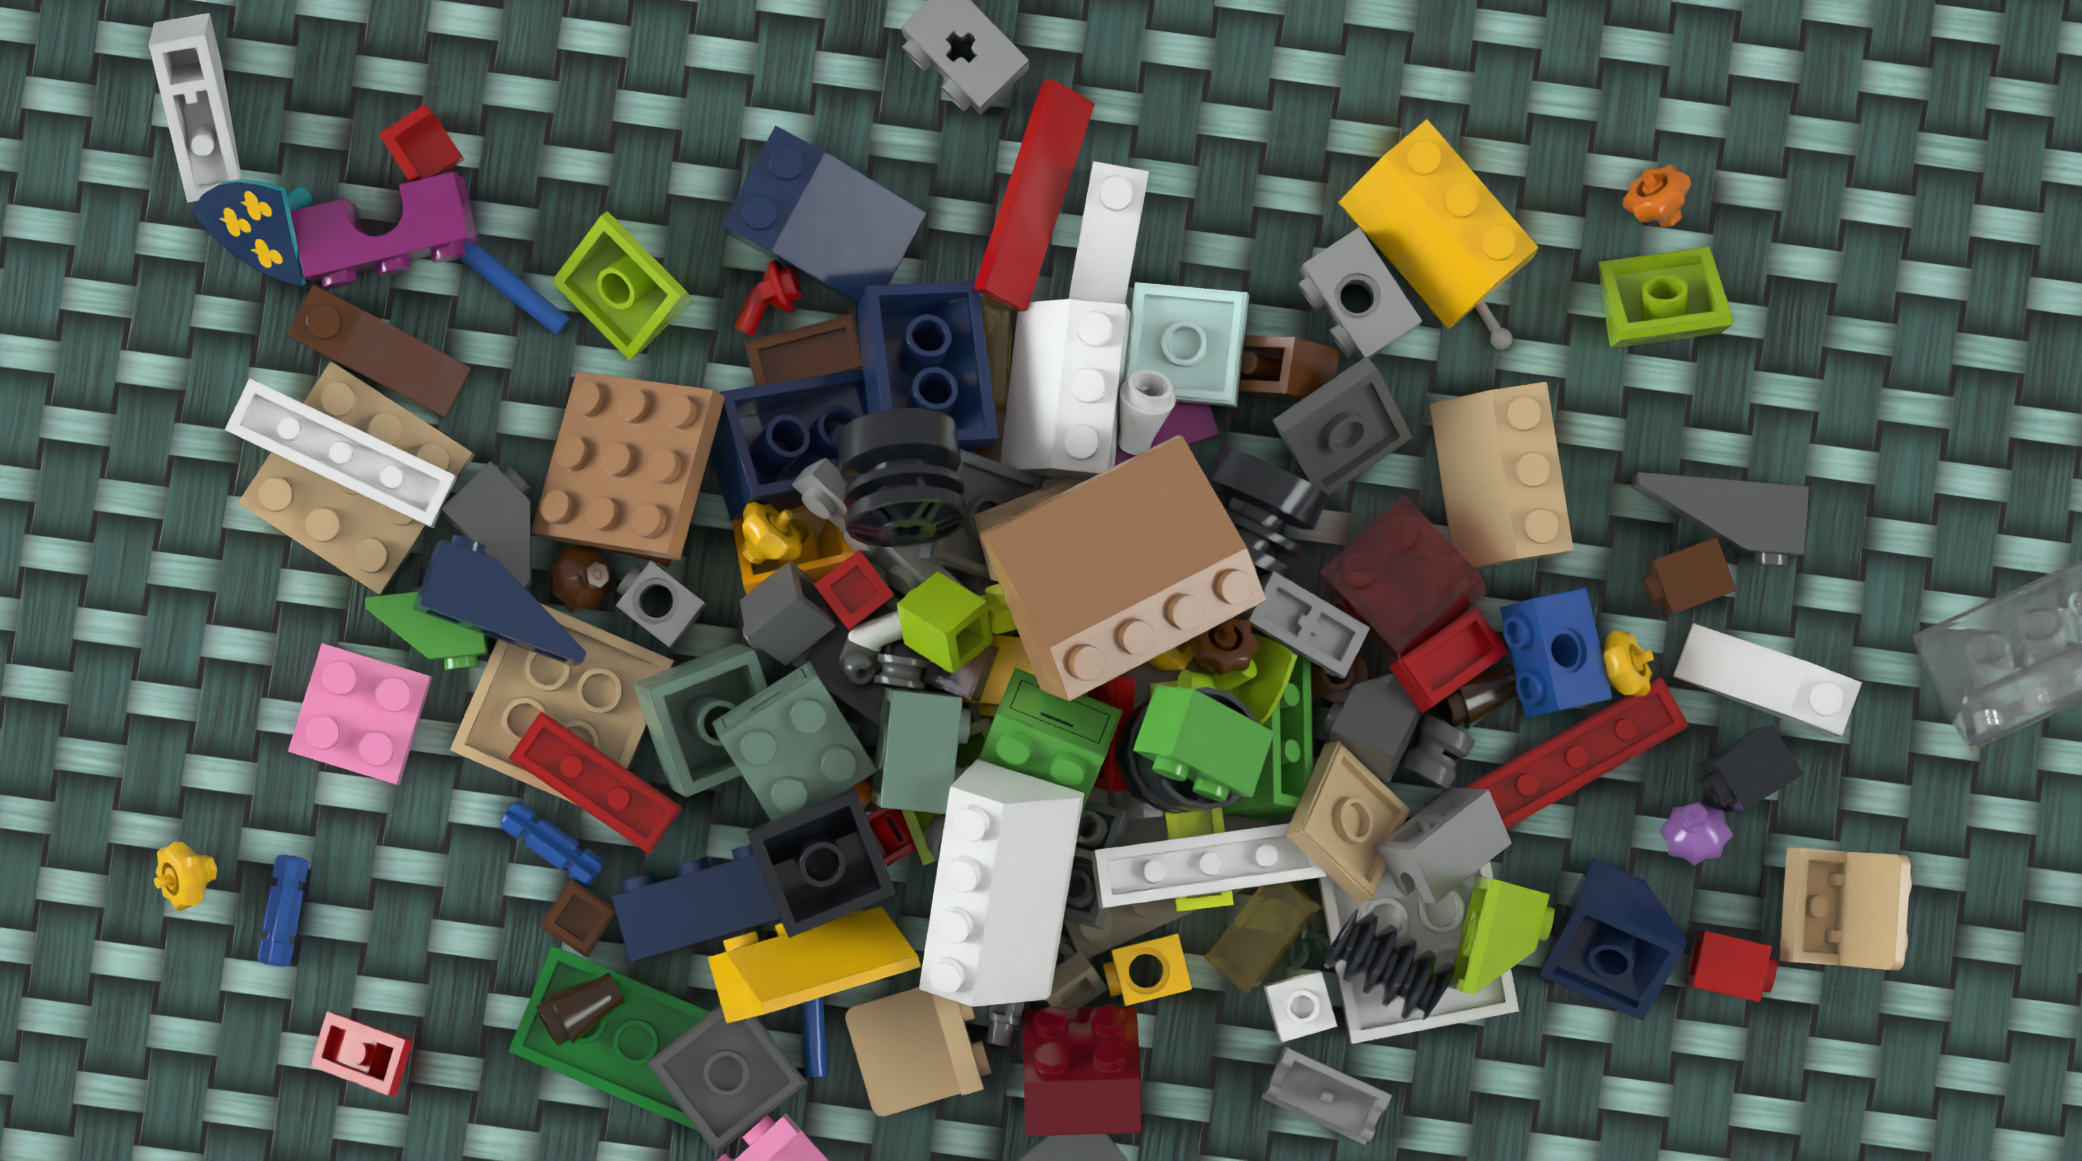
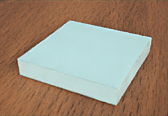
[1124,282,1249,407]

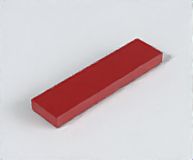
[973,80,1095,311]
[1463,677,1689,829]

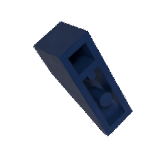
[413,535,586,667]

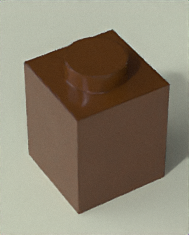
[1642,537,1737,617]

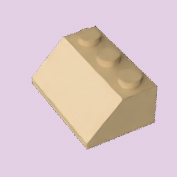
[1429,382,1574,571]

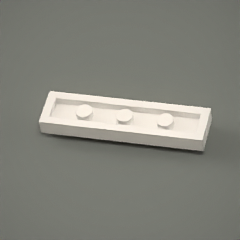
[225,378,458,528]
[1091,823,1327,909]

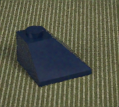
[1539,858,1687,1021]

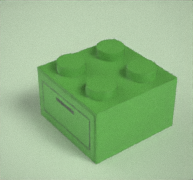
[978,668,1123,814]

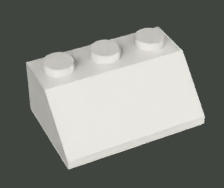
[1000,299,1131,480]

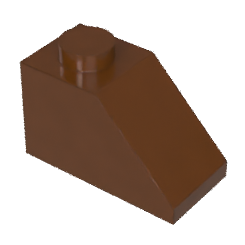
[1238,335,1340,403]

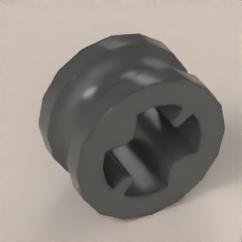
[874,654,929,690]

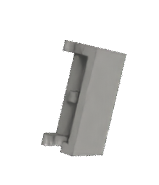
[1236,571,1370,679]
[1375,787,1512,904]
[1261,1046,1392,1145]

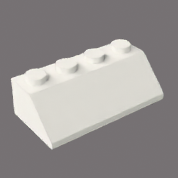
[919,759,1084,1007]

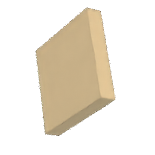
[1285,741,1410,903]

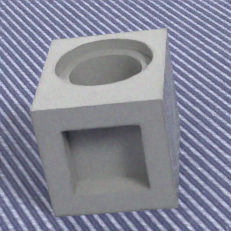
[616,561,708,650]

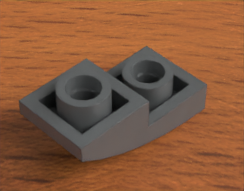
[1063,800,1129,930]

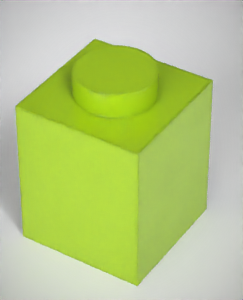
[897,571,994,675]

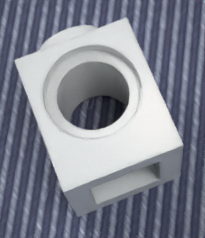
[1263,969,1337,1042]

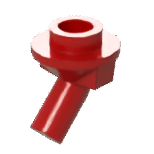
[733,259,803,336]

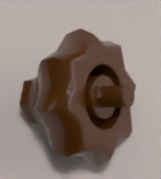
[549,545,613,612]
[1188,617,1260,675]

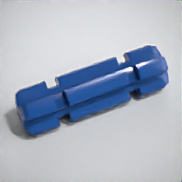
[501,801,604,887]
[257,854,309,967]

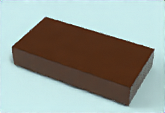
[744,314,863,386]

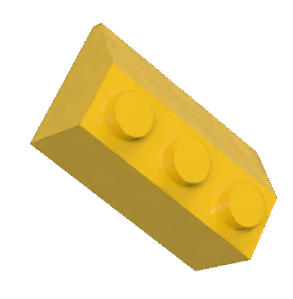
[1338,119,1538,330]
[707,906,921,1023]

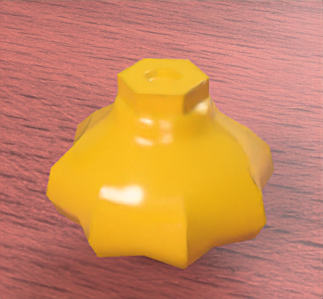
[740,501,802,565]
[1602,631,1654,697]
[154,842,217,911]

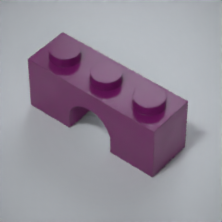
[290,172,479,289]

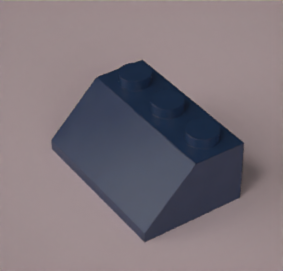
[856,281,998,452]

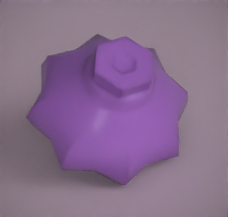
[1660,800,1733,866]

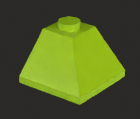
[1448,876,1555,994]

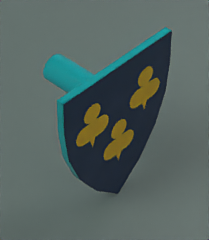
[191,179,313,286]

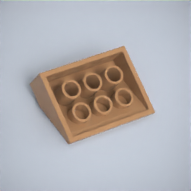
[980,435,1266,701]

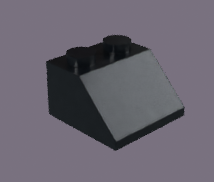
[746,788,896,938]

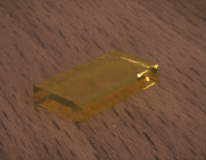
[1204,882,1321,995]

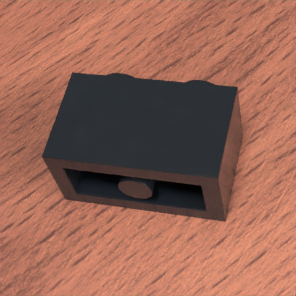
[1699,725,1803,812]

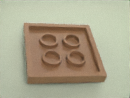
[531,372,725,560]

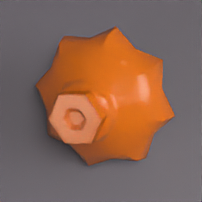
[1623,164,1691,227]

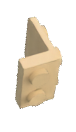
[1779,847,1912,970]
[845,987,992,1116]

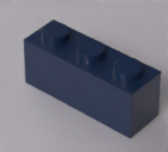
[612,844,779,962]

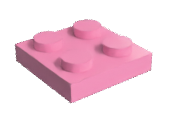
[288,643,433,785]

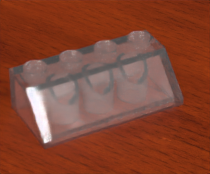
[1912,560,2082,751]

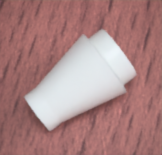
[1117,369,1176,455]

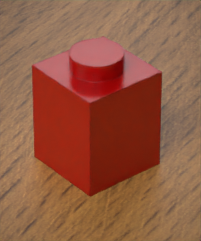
[1685,930,1778,1002]

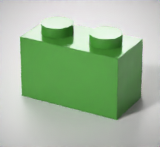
[1133,685,1274,802]

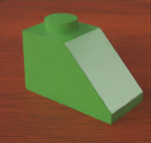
[365,591,492,670]

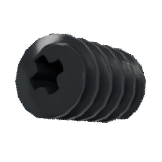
[1324,908,1455,1020]

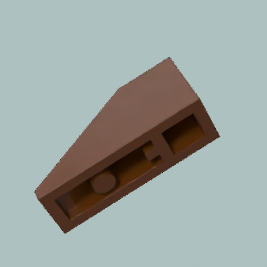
[287,285,472,419]

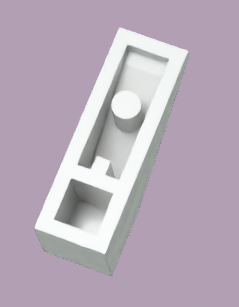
[149,13,242,203]
[1068,161,1149,304]
[1672,624,1862,737]

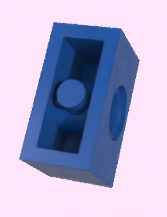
[1500,588,1612,718]

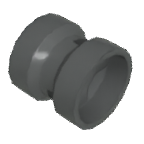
[1399,714,1475,791]

